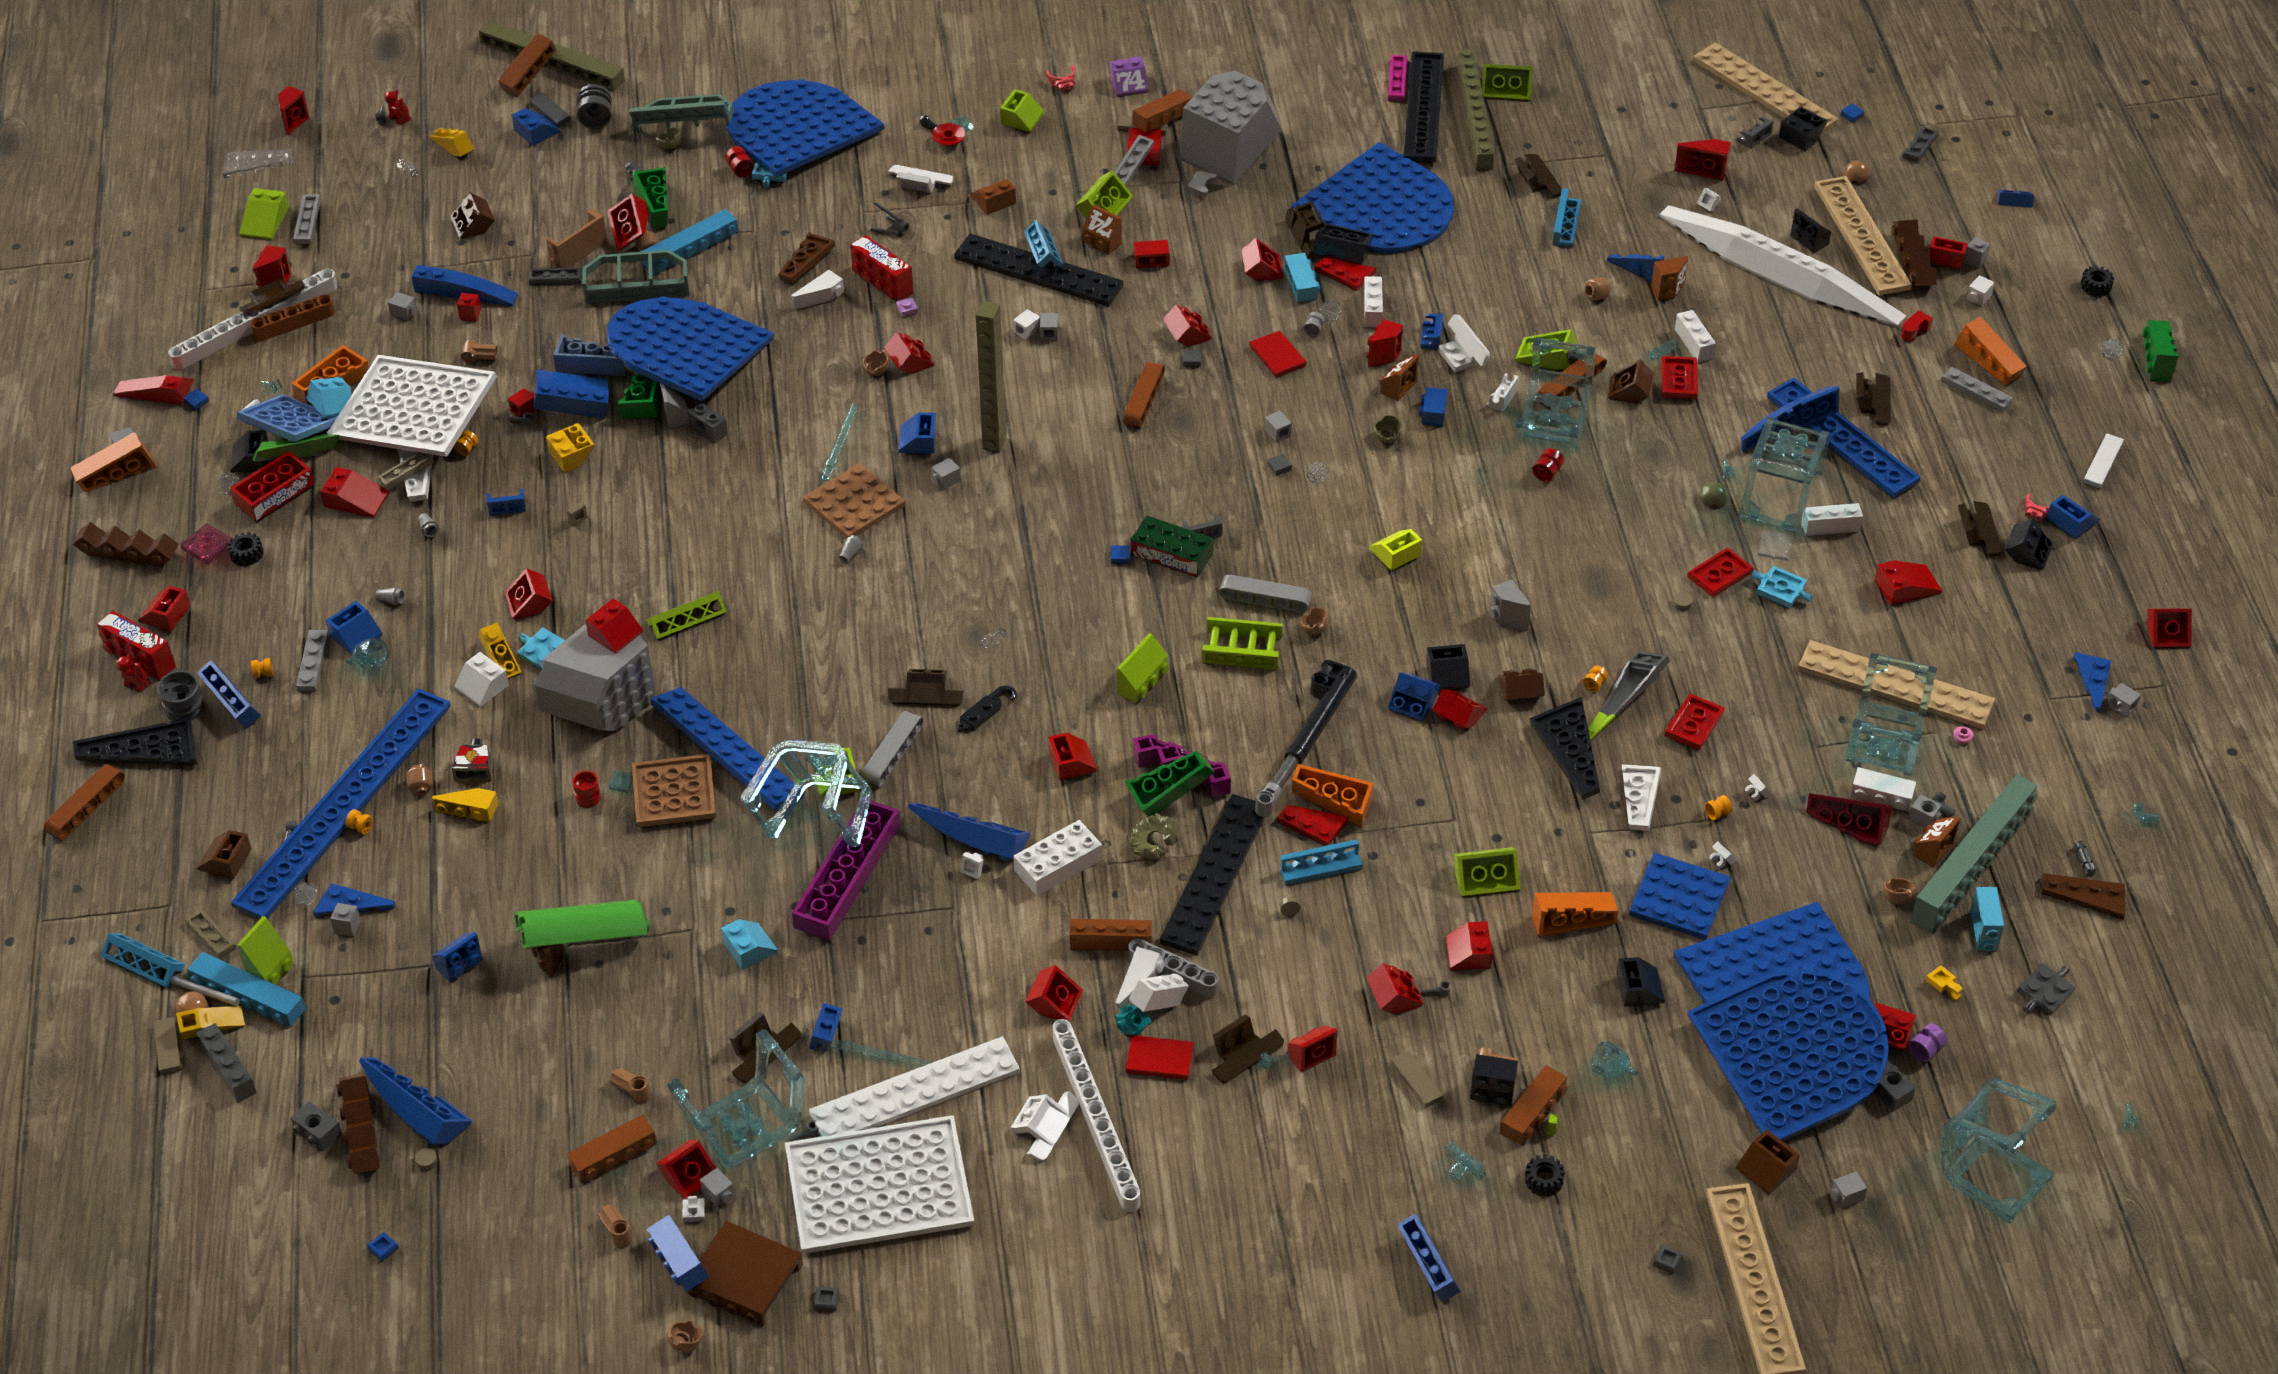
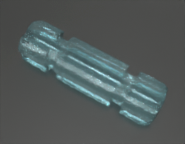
[1648,339,1679,360]

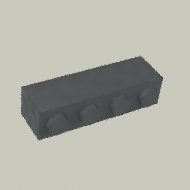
[196,1023,257,1103]

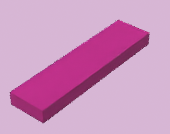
[1388,55,1407,101]

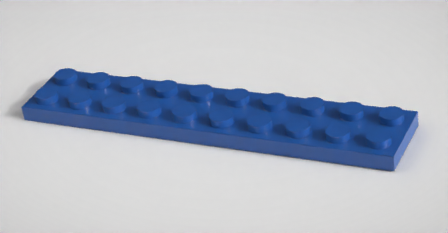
[1767,377,1921,498]
[650,687,805,810]

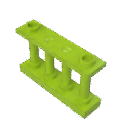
[1202,617,1283,670]

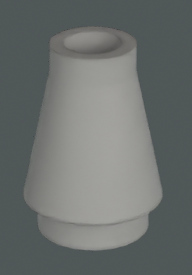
[418,513,439,538]
[839,535,863,563]
[375,587,405,605]

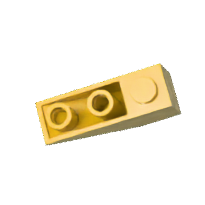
[430,128,474,157]
[478,622,522,679]
[432,788,499,822]
[176,1006,245,1040]

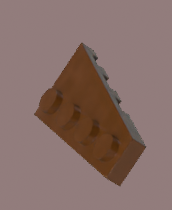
[779,232,836,284]
[2041,873,2125,920]

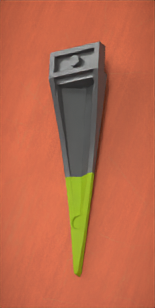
[1588,651,1670,740]

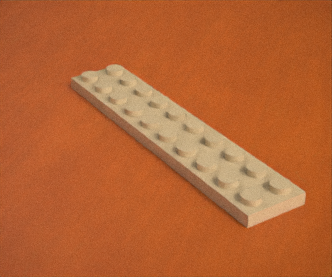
[1693,42,1838,134]
[1814,176,1912,296]
[1797,640,1995,729]
[1706,1183,1806,1374]

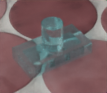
[1446,1141,1486,1180]

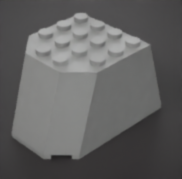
[1180,71,1281,185]
[532,624,656,731]

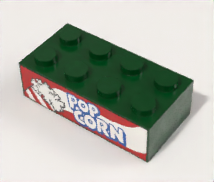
[1131,515,1214,578]

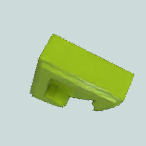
[1547,1114,1559,1136]

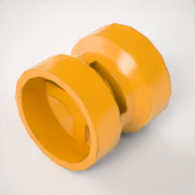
[454,430,479,456]
[251,658,274,679]
[1582,665,1609,692]
[1705,795,1733,820]
[345,809,373,834]

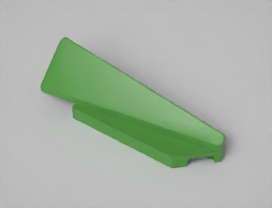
[253,434,340,461]

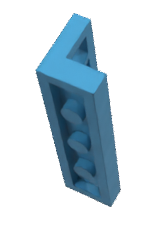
[1552,188,1581,247]
[1024,220,1063,268]
[1280,839,1362,886]
[100,933,185,987]

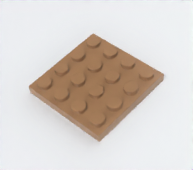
[803,463,906,538]
[632,754,716,827]

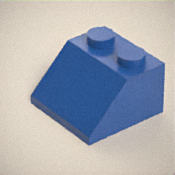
[512,108,560,146]

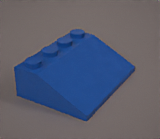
[533,369,609,418]

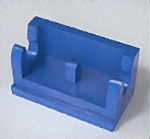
[1420,313,1443,350]
[486,489,526,516]
[809,1003,843,1051]

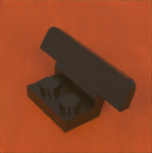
[1514,154,1562,198]
[1285,201,1325,259]
[239,279,305,314]
[1856,372,1891,426]
[1958,501,2002,556]
[888,669,964,706]
[729,1012,801,1083]
[1212,1014,1284,1083]

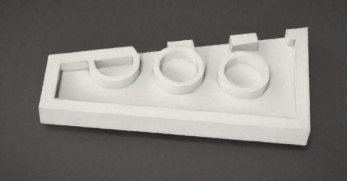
[397,449,433,502]
[1622,764,1661,831]

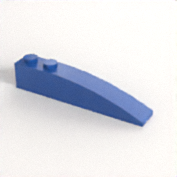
[411,265,518,307]
[1741,386,1840,452]
[908,803,1030,861]
[359,1057,472,1145]

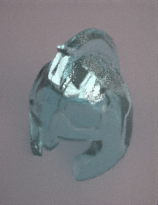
[346,638,389,670]
[1591,1041,1638,1078]

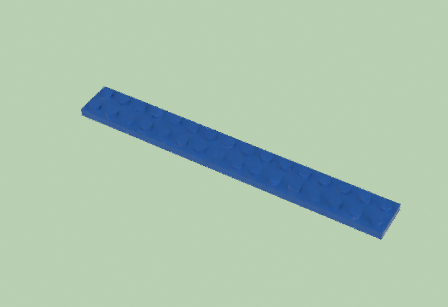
[231,688,451,919]

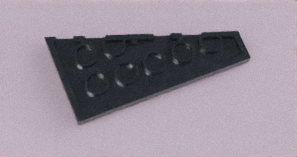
[1530,697,1600,800]
[73,717,198,765]

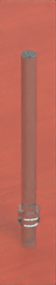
[821,404,858,481]
[829,1039,933,1067]

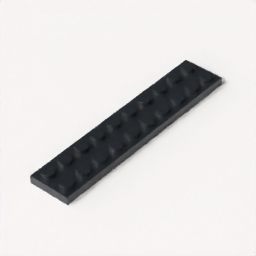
[1403,51,1444,162]
[954,233,1124,307]
[1160,794,1266,955]

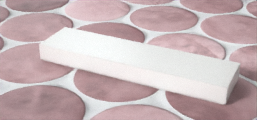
[2083,433,2124,489]

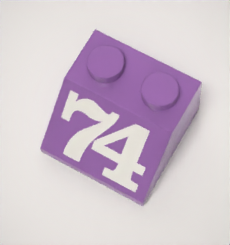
[1110,57,1149,97]

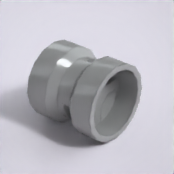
[1303,312,1325,336]

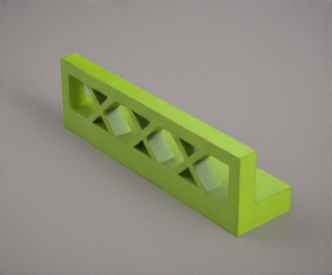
[646,591,727,639]

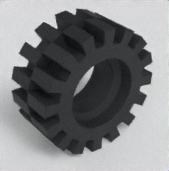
[2080,266,2114,297]
[227,532,264,566]
[1525,1154,1565,1197]

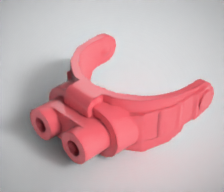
[1045,65,1075,92]
[2025,494,2049,521]

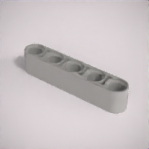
[1219,575,1312,613]
[861,711,923,787]
[1129,939,1219,999]

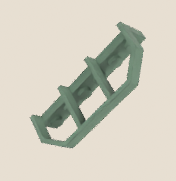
[629,94,734,131]
[582,250,690,303]

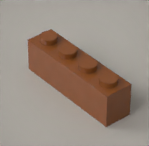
[498,33,556,97]
[1132,89,1193,133]
[1070,919,1152,951]
[1499,1065,1568,1146]
[567,1114,657,1183]

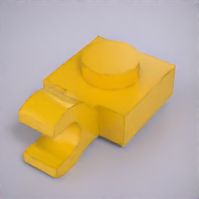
[1926,966,1963,1001]

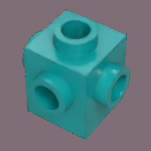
[1114,1004,1152,1035]

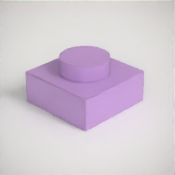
[896,297,918,317]

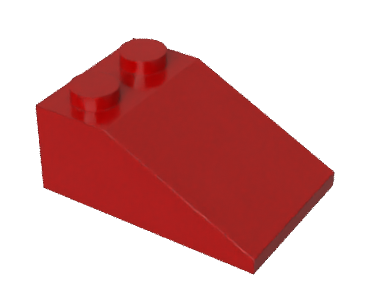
[1674,139,1731,180]
[607,193,649,252]
[320,467,389,518]
[1875,560,1942,606]

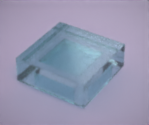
[950,116,973,132]
[608,771,633,793]

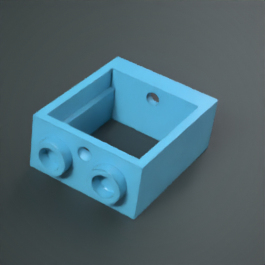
[1970,887,2004,952]

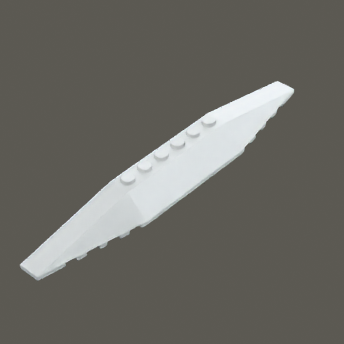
[1659,205,1906,327]

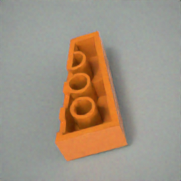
[1954,316,2027,385]
[291,345,369,405]
[71,432,157,492]
[1292,764,1374,827]
[1532,892,1618,937]

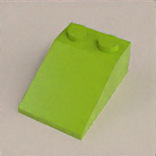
[239,188,289,240]
[1515,329,1579,370]
[237,916,294,985]

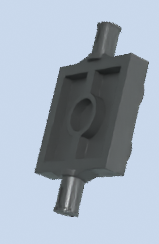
[2017,963,2076,1016]

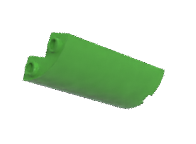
[514,900,650,950]

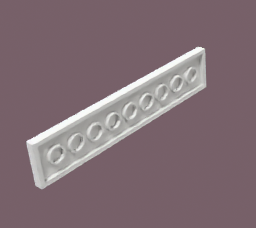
[809,1036,1020,1137]

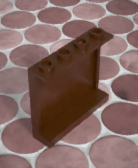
[687,1221,803,1326]

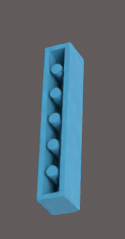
[641,209,738,275]
[187,952,306,1027]

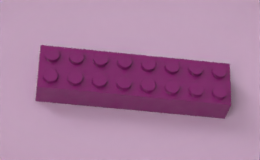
[792,798,900,941]

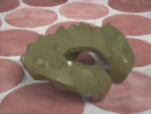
[1129,813,1177,860]

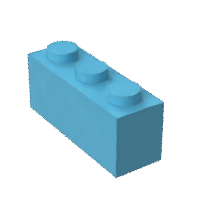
[1284,253,1320,302]

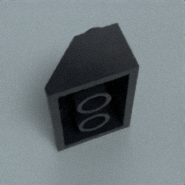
[1313,223,1373,264]

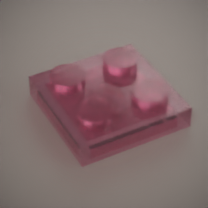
[180,523,232,565]

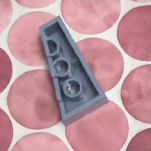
[553,335,628,376]

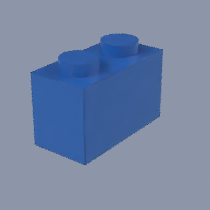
[1419,387,1447,426]

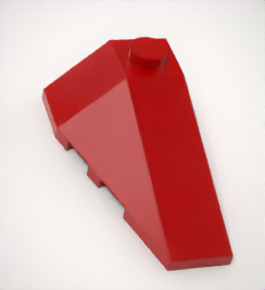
[113,375,194,405]

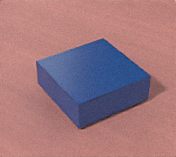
[1840,103,1865,123]
[183,389,209,410]
[1111,545,1130,563]
[367,1232,399,1262]

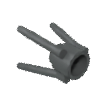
[870,202,910,236]

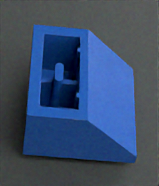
[898,413,937,454]
[2047,495,2100,539]
[326,601,383,655]
[1388,672,1440,721]
[432,932,483,982]

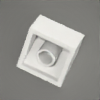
[454,652,509,707]

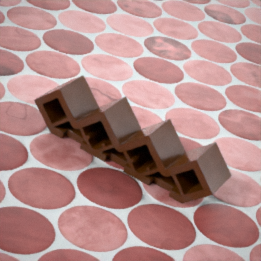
[1891,219,1937,287]
[73,522,179,567]
[336,1073,380,1174]

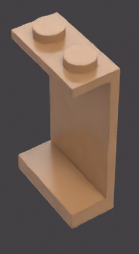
[546,209,608,268]

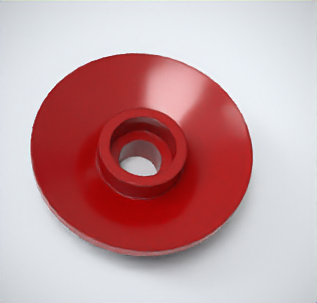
[932,123,965,146]

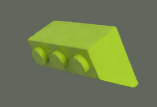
[1482,64,1533,100]
[1075,170,1133,219]
[1117,633,1169,703]
[1453,847,1521,896]

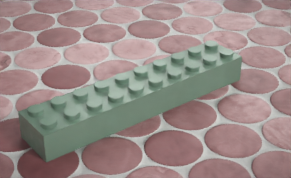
[1910,774,2038,934]

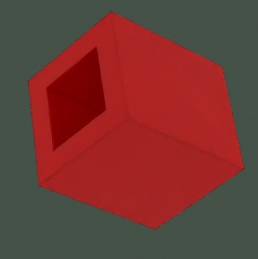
[457,293,481,322]
[508,388,537,417]

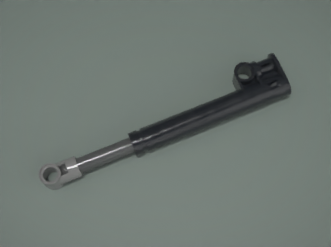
[1255,660,1357,817]

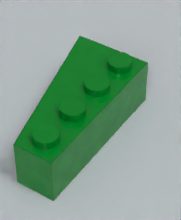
[633,167,668,229]
[2142,320,2179,382]
[618,373,662,419]
[1125,751,1215,817]

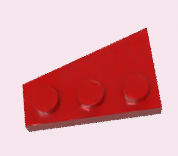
[1314,256,1376,291]
[1277,804,1349,846]

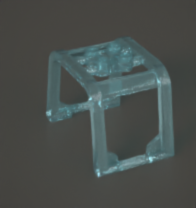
[1515,337,1596,448]
[1739,417,1830,533]
[1845,653,1937,777]
[740,740,872,847]
[667,1029,805,1168]
[1941,1078,2056,1223]

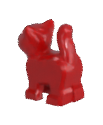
[384,90,411,125]
[115,654,151,692]

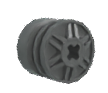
[577,84,612,129]
[157,670,205,721]

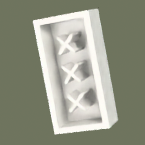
[1013,820,1103,896]

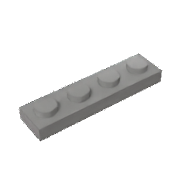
[1114,135,1154,186]
[293,194,321,244]
[1941,367,2013,412]
[296,630,329,691]

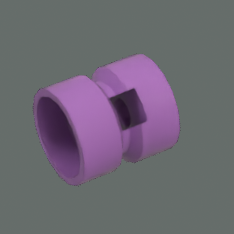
[1908,1024,1948,1062]

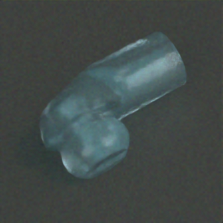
[2131,803,2160,824]

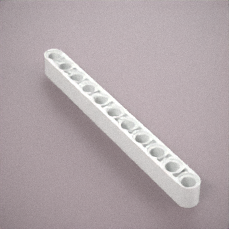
[169,269,337,370]
[1053,1019,1140,1212]

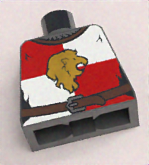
[451,738,492,781]

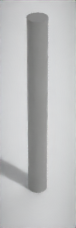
[171,976,240,1006]

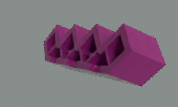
[1133,734,1231,798]

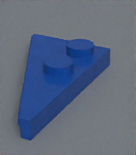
[1607,254,1665,282]
[2073,652,2112,713]
[313,883,396,918]

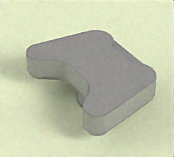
[1188,171,1217,197]

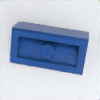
[1998,189,2034,207]

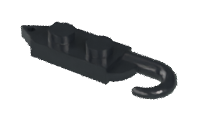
[958,685,1017,733]

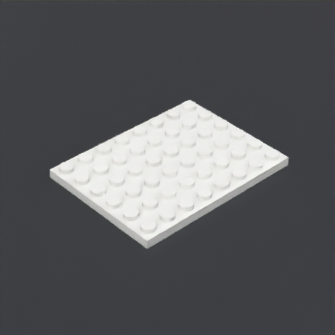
[327,355,497,457]
[785,1115,974,1254]

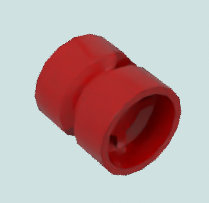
[725,146,754,177]
[1532,448,1564,482]
[572,771,601,808]

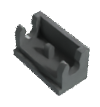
[1737,116,1774,149]
[1182,514,1223,538]

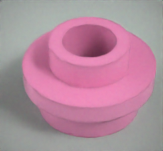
[1953,727,1973,745]

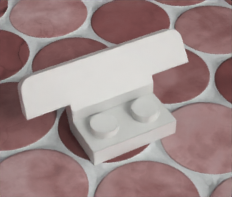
[888,165,953,193]
[1438,314,1490,372]
[1011,1091,1079,1161]

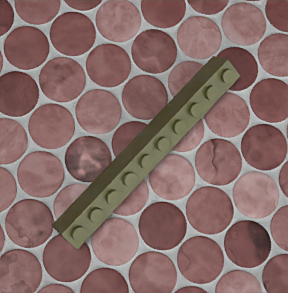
[479,20,625,91]
[1457,49,1494,170]
[976,301,1006,452]

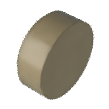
[1673,592,1693,610]
[1280,897,1301,916]
[415,1148,437,1170]

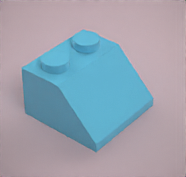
[306,377,352,417]
[721,919,778,970]

